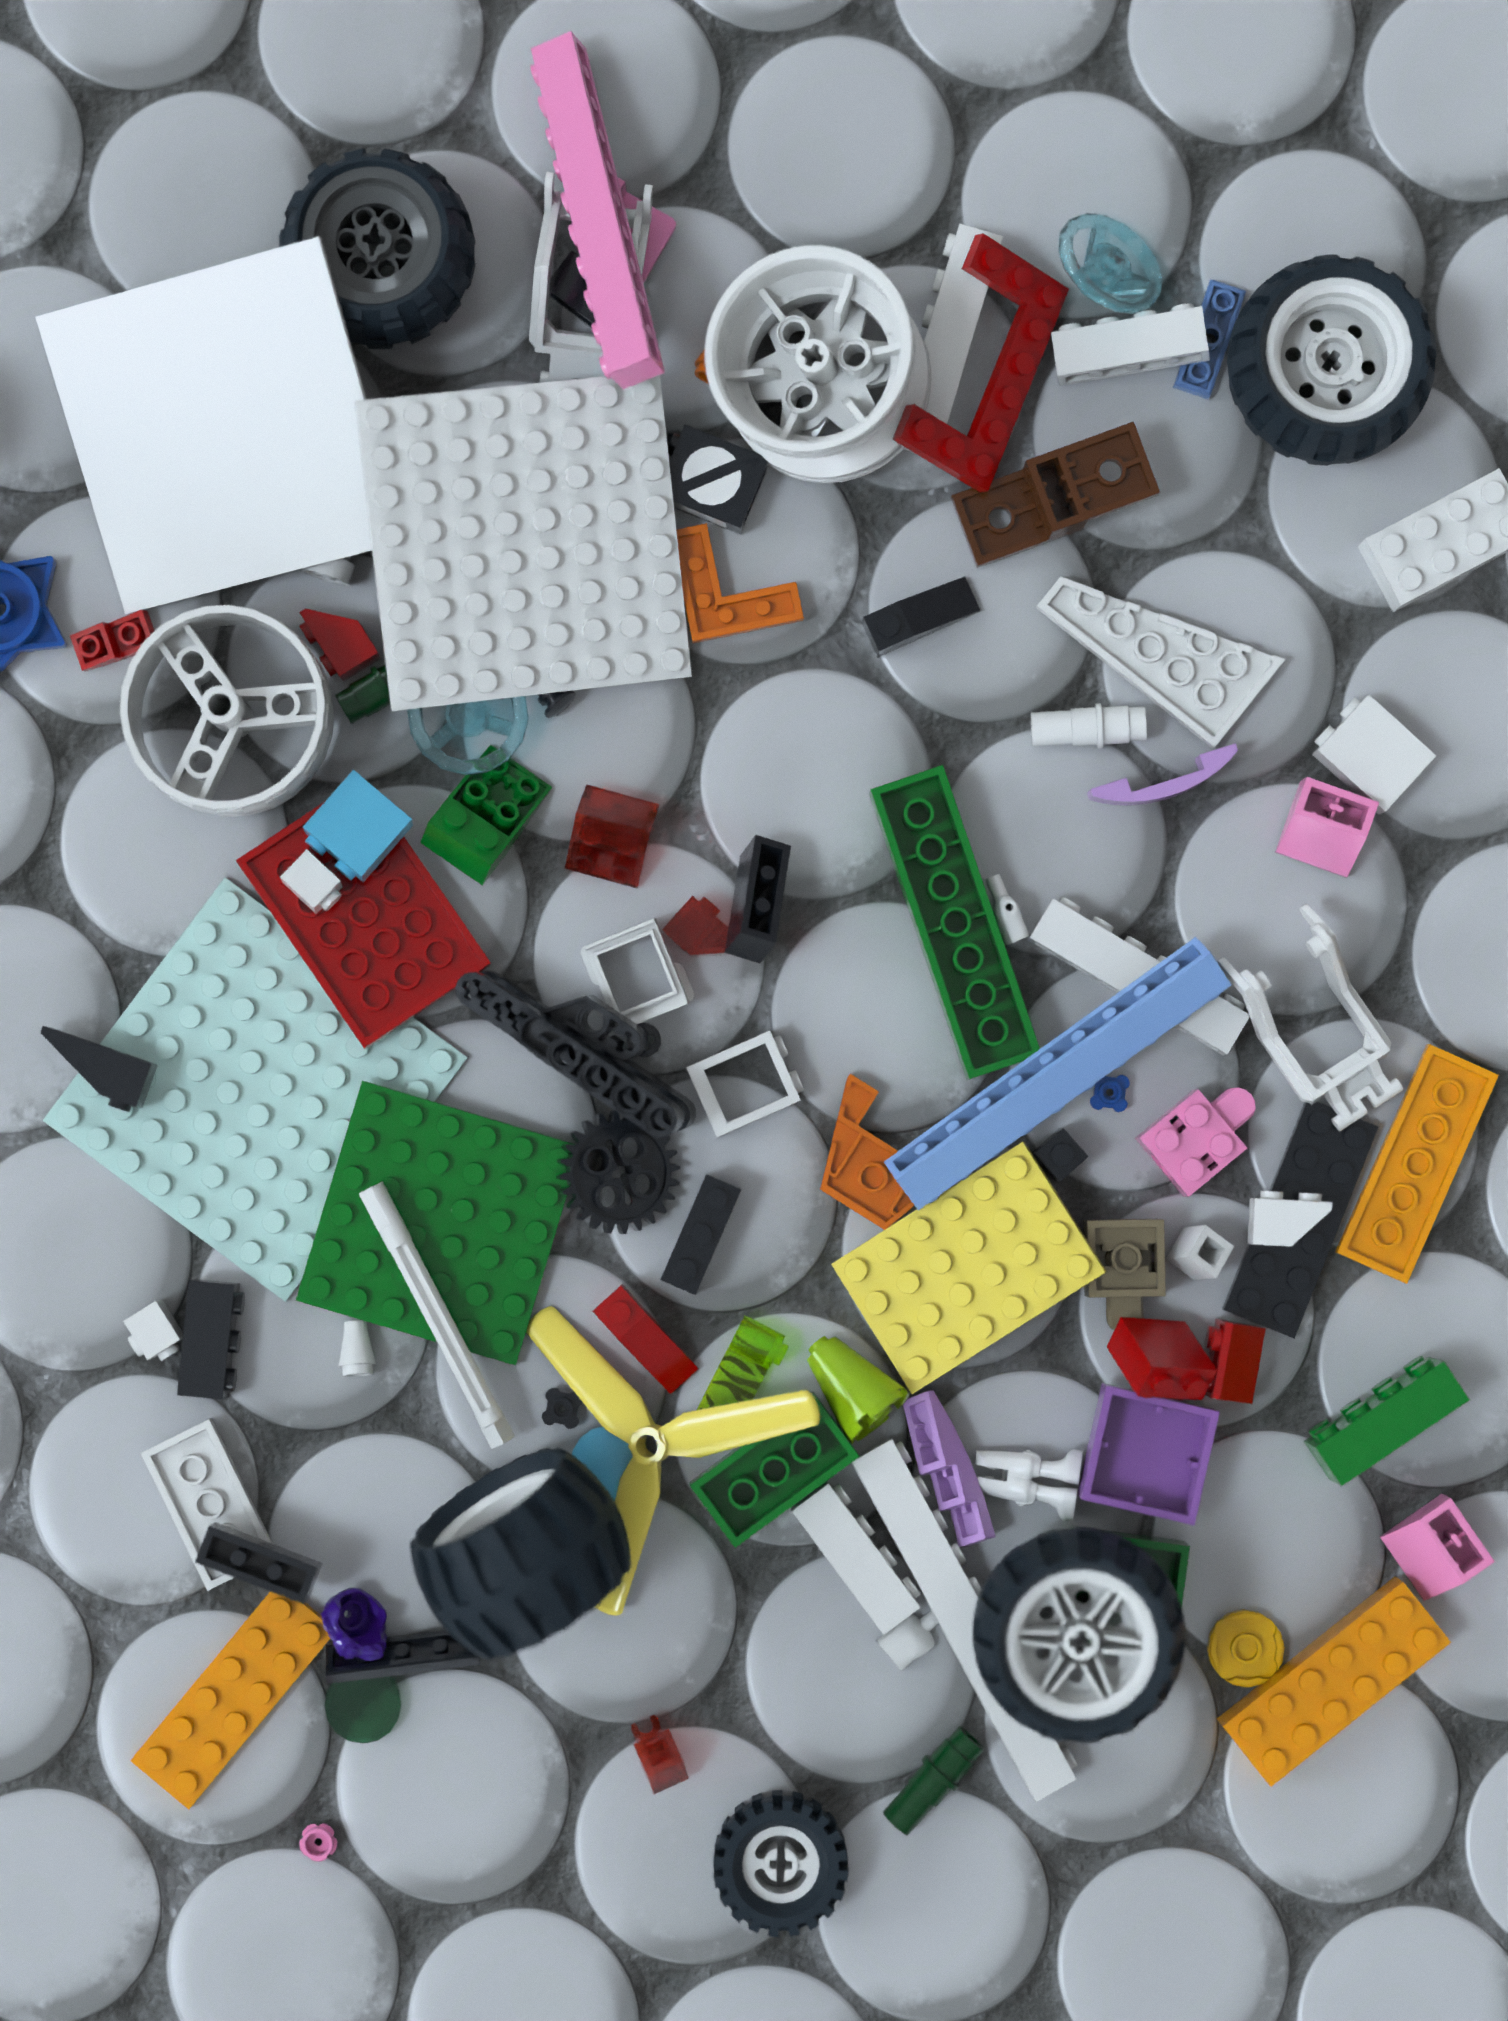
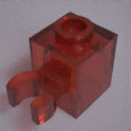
[631,1714,689,1794]

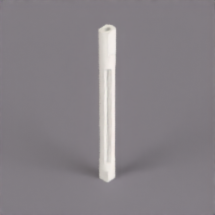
[359,1181,515,1449]

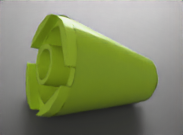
[807,1336,910,1444]

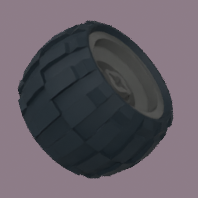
[279,148,476,349]

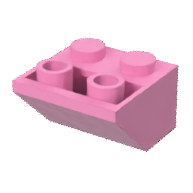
[1275,777,1379,878]
[1380,1494,1495,1601]

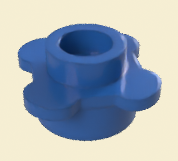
[1090,1075,1130,1112]

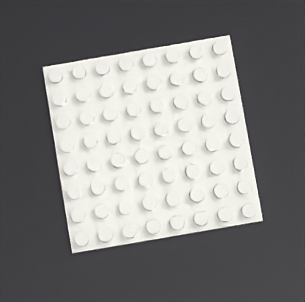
[36,237,372,614]
[354,375,692,711]

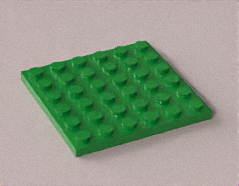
[295,1080,574,1366]

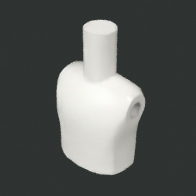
[986,874,1030,946]
[876,1610,938,1671]

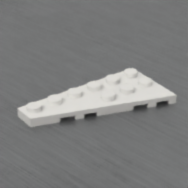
[1036,576,1285,749]

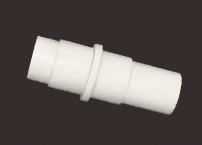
[1031,703,1147,749]

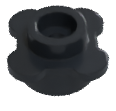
[542,1388,582,1429]

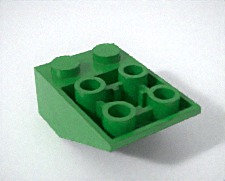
[420,744,552,886]

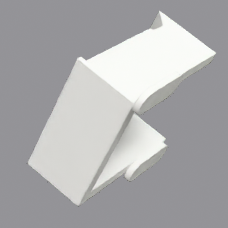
[581,917,694,1027]

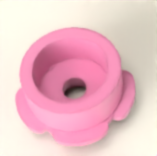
[299,1823,338,1862]

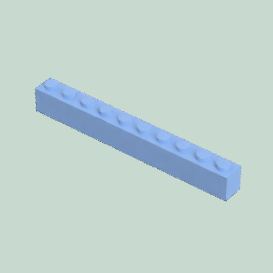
[884,937,1231,1211]

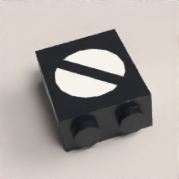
[668,425,769,535]

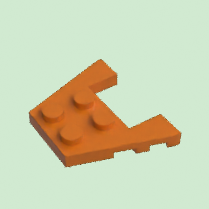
[820,1074,915,1230]

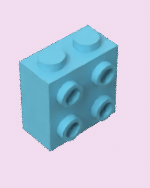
[303,770,413,882]

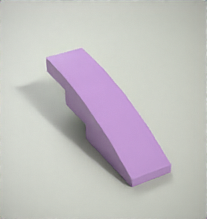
[903,1391,996,1548]

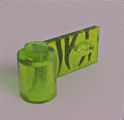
[696,1315,789,1410]

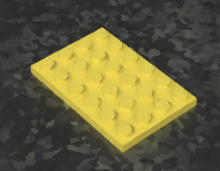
[831,1142,1107,1394]

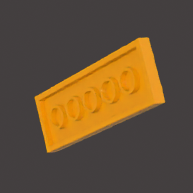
[1335,1044,1499,1284]
[130,1591,330,1810]

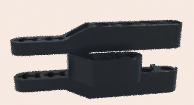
[456,971,696,1137]

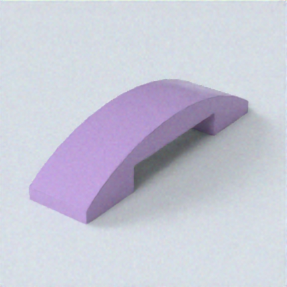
[1087,743,1238,806]

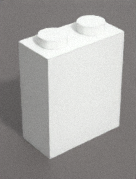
[1312,694,1437,815]

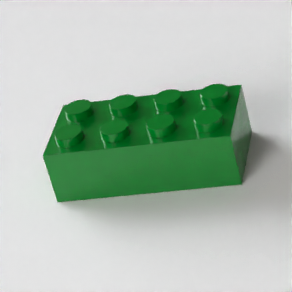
[1304,1356,1470,1486]
[689,1392,860,1548]

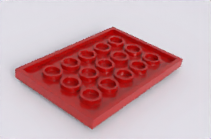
[236,776,491,1050]

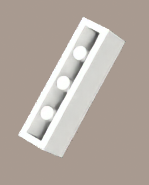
[1051,304,1210,386]
[791,1480,921,1635]

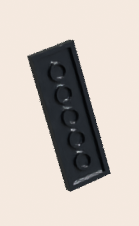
[1222,1102,1379,1339]

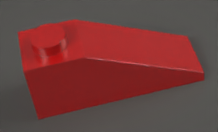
[592,1284,699,1394]

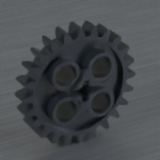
[556,1110,681,1234]

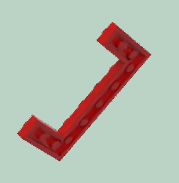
[892,233,1069,492]

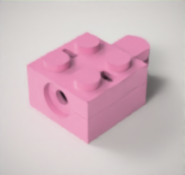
[1135,1087,1256,1197]

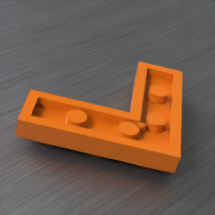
[676,523,804,643]

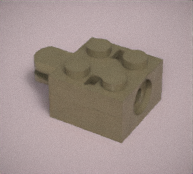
[1083,1218,1166,1330]

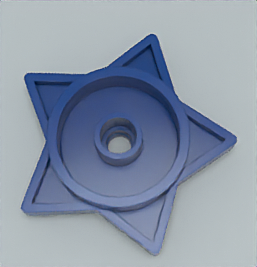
[0,556,67,673]

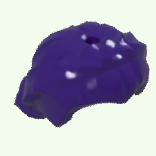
[321,1587,387,1661]

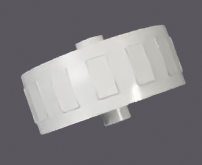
[120,605,334,817]

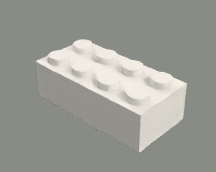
[1358,468,1508,612]

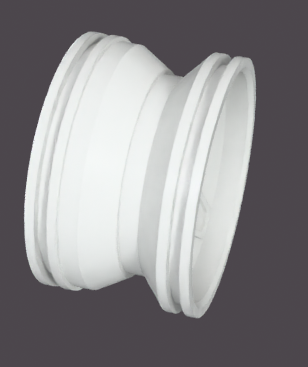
[704,245,931,483]

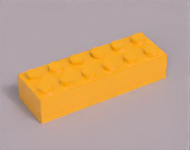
[1217,1576,1452,1787]

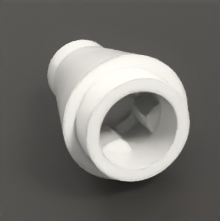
[338,1320,377,1377]

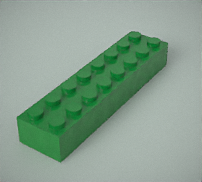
[869,765,1040,1080]

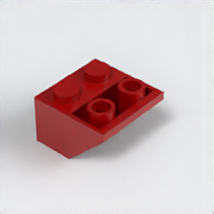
[1205,1318,1266,1404]

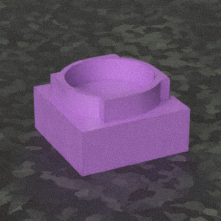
[1077,1383,1220,1526]

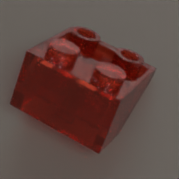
[564,784,660,888]

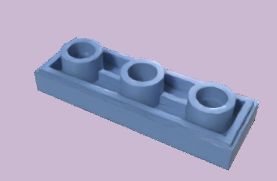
[1173,279,1246,399]

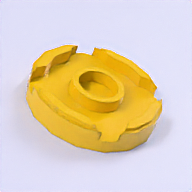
[1207,1609,1285,1688]

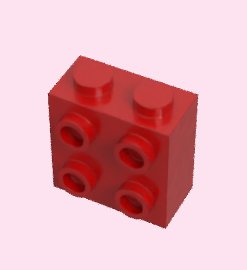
[1106,1317,1217,1400]

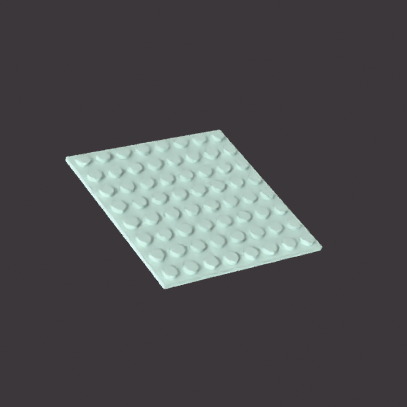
[42,878,468,1302]

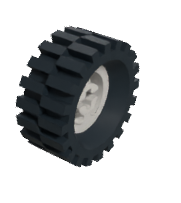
[713,1790,849,1937]

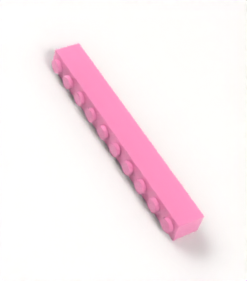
[530,31,665,389]

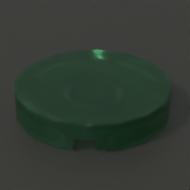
[325,1676,402,1744]

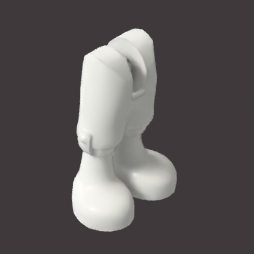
[974,1449,1083,1521]

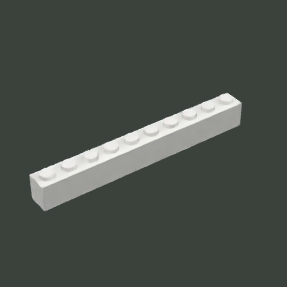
[851,1437,1077,1802]

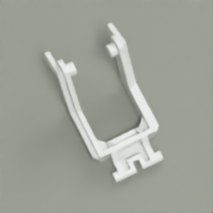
[529,172,653,383]
[1217,904,1404,1131]

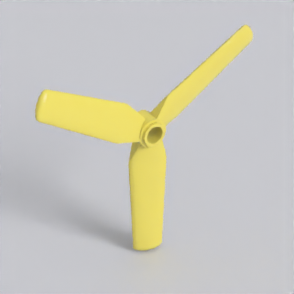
[526,1306,820,1616]

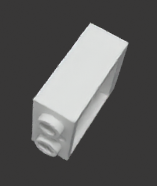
[686,1031,805,1138]

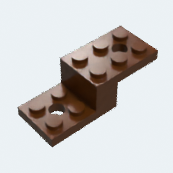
[951,421,1160,568]

